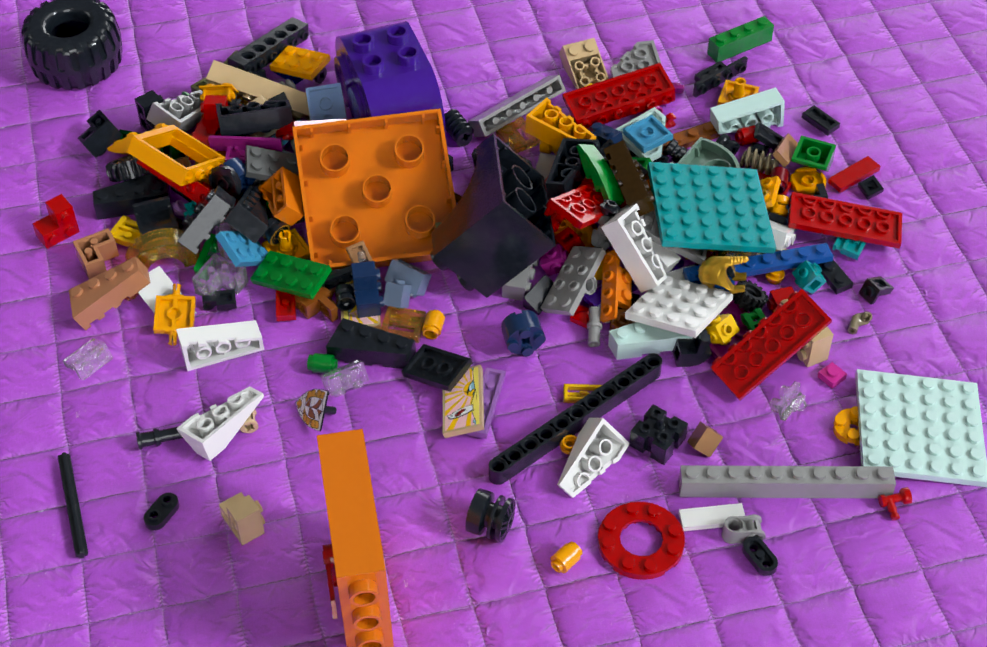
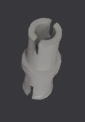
[587,306,602,347]

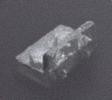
[62,338,113,380]

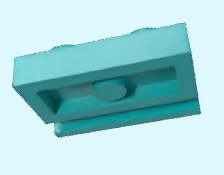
[832,237,867,260]

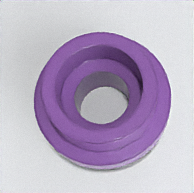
[171,200,186,217]

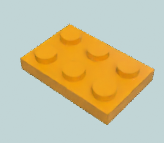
[269,45,331,80]

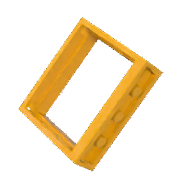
[127,125,226,186]

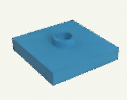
[623,115,673,153]

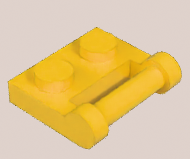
[110,215,144,251]

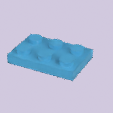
[215,231,268,267]

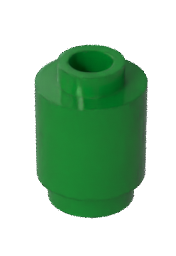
[307,353,338,375]

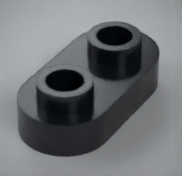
[144,493,179,530]
[742,536,778,576]

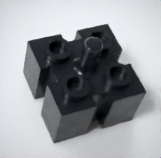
[629,404,688,465]

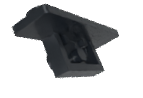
[693,56,748,98]

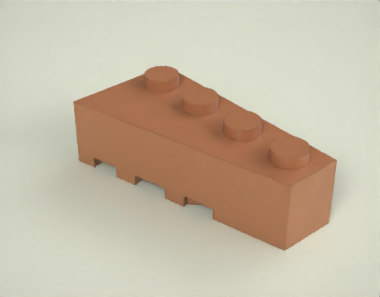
[69,256,150,330]

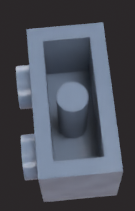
[384,259,432,298]

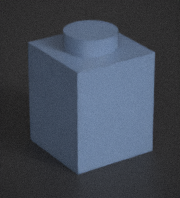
[383,279,412,308]

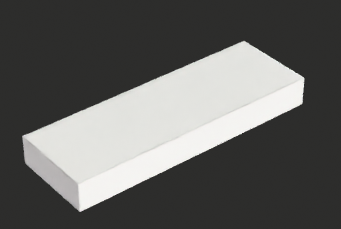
[678,503,745,531]

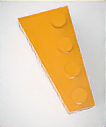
[525,97,596,149]

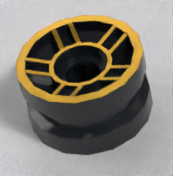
[262,217,290,246]

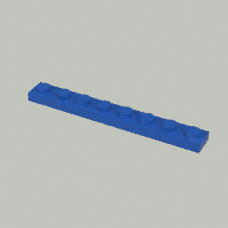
[682,243,834,284]

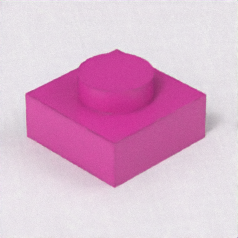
[818,362,847,389]

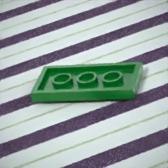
[250,250,332,300]

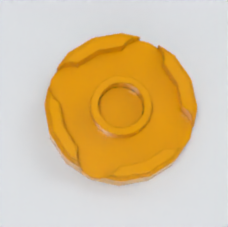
[790,167,826,195]

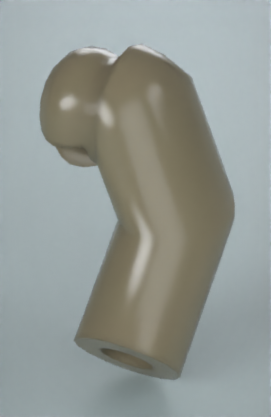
[847,311,872,334]

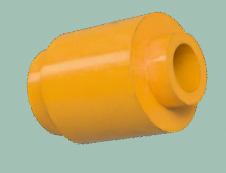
[422,310,445,339]
[550,541,582,573]

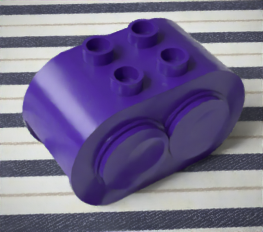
[334,21,445,132]

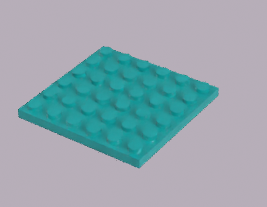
[647,162,776,254]

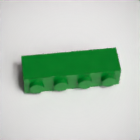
[707,16,774,63]

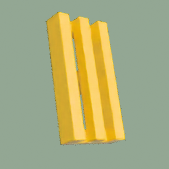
[563,384,602,403]

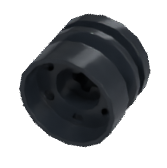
[465,488,516,543]

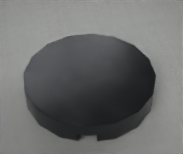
[208,164,242,199]

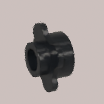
[600,199,621,217]

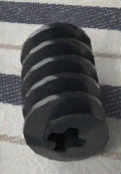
[444,109,474,146]

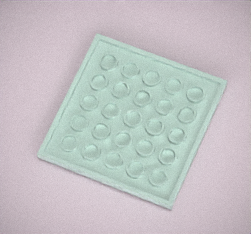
[855,369,987,487]

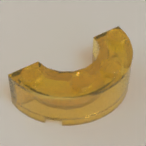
[125,228,201,269]

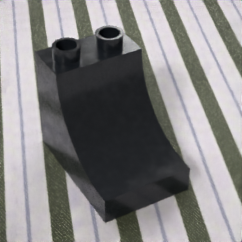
[430,133,556,298]

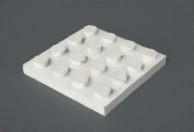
[625,276,733,338]

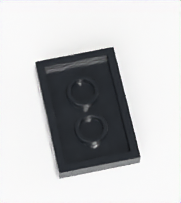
[401,344,473,392]

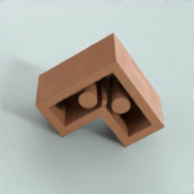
[73,228,119,279]

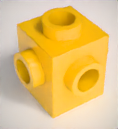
[706,314,740,345]

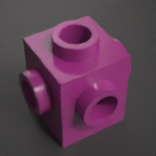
[540,244,569,277]

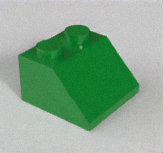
[791,135,836,172]

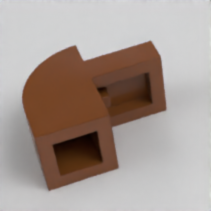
[295,287,338,322]

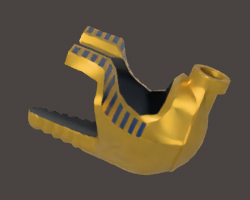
[698,256,749,294]

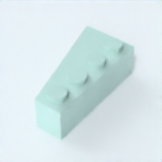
[710,87,785,134]

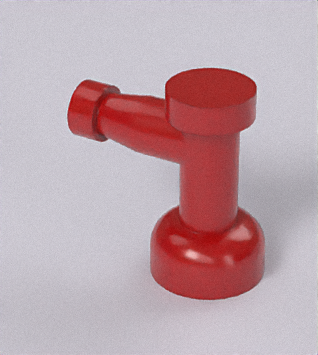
[878,487,912,521]

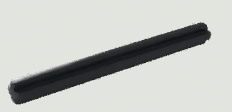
[58,452,88,559]

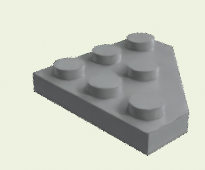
[610,40,662,78]

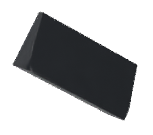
[523,275,554,315]

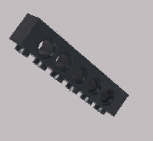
[228,17,309,74]

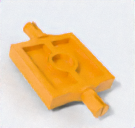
[153,283,196,346]

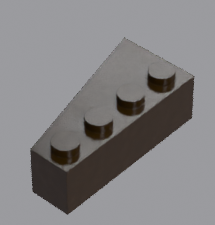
[603,140,655,217]

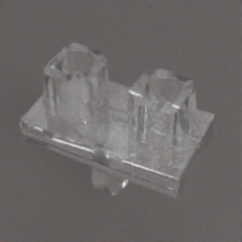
[770,381,807,421]

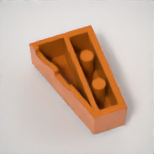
[258,166,304,226]

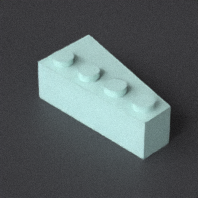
[608,322,693,360]

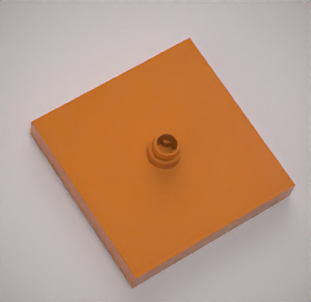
[292,108,456,271]

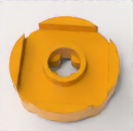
[833,406,860,446]

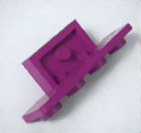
[208,135,283,163]

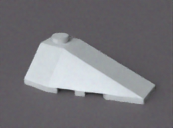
[176,387,264,461]
[557,418,630,498]

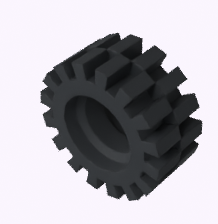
[733,280,768,313]

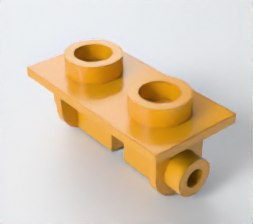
[199,83,238,102]

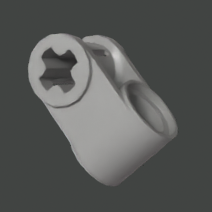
[722,514,766,544]

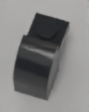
[672,328,712,367]

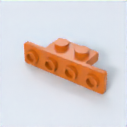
[600,250,632,323]

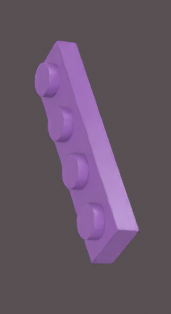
[466,367,506,439]

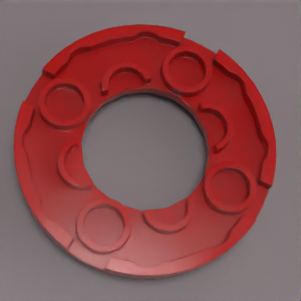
[598,502,685,580]

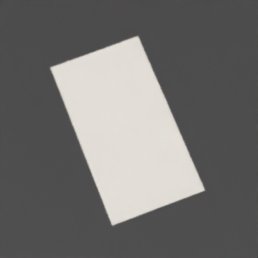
[138,266,197,314]

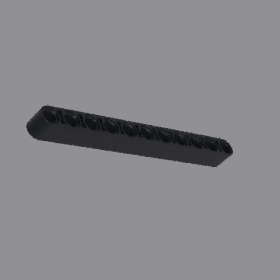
[489,353,662,485]

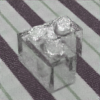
[192,253,248,296]

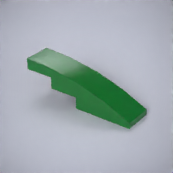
[577,144,624,205]

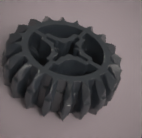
[105,155,149,182]

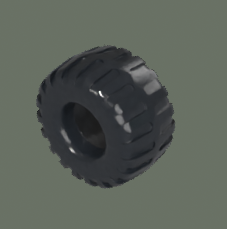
[21,0,123,90]

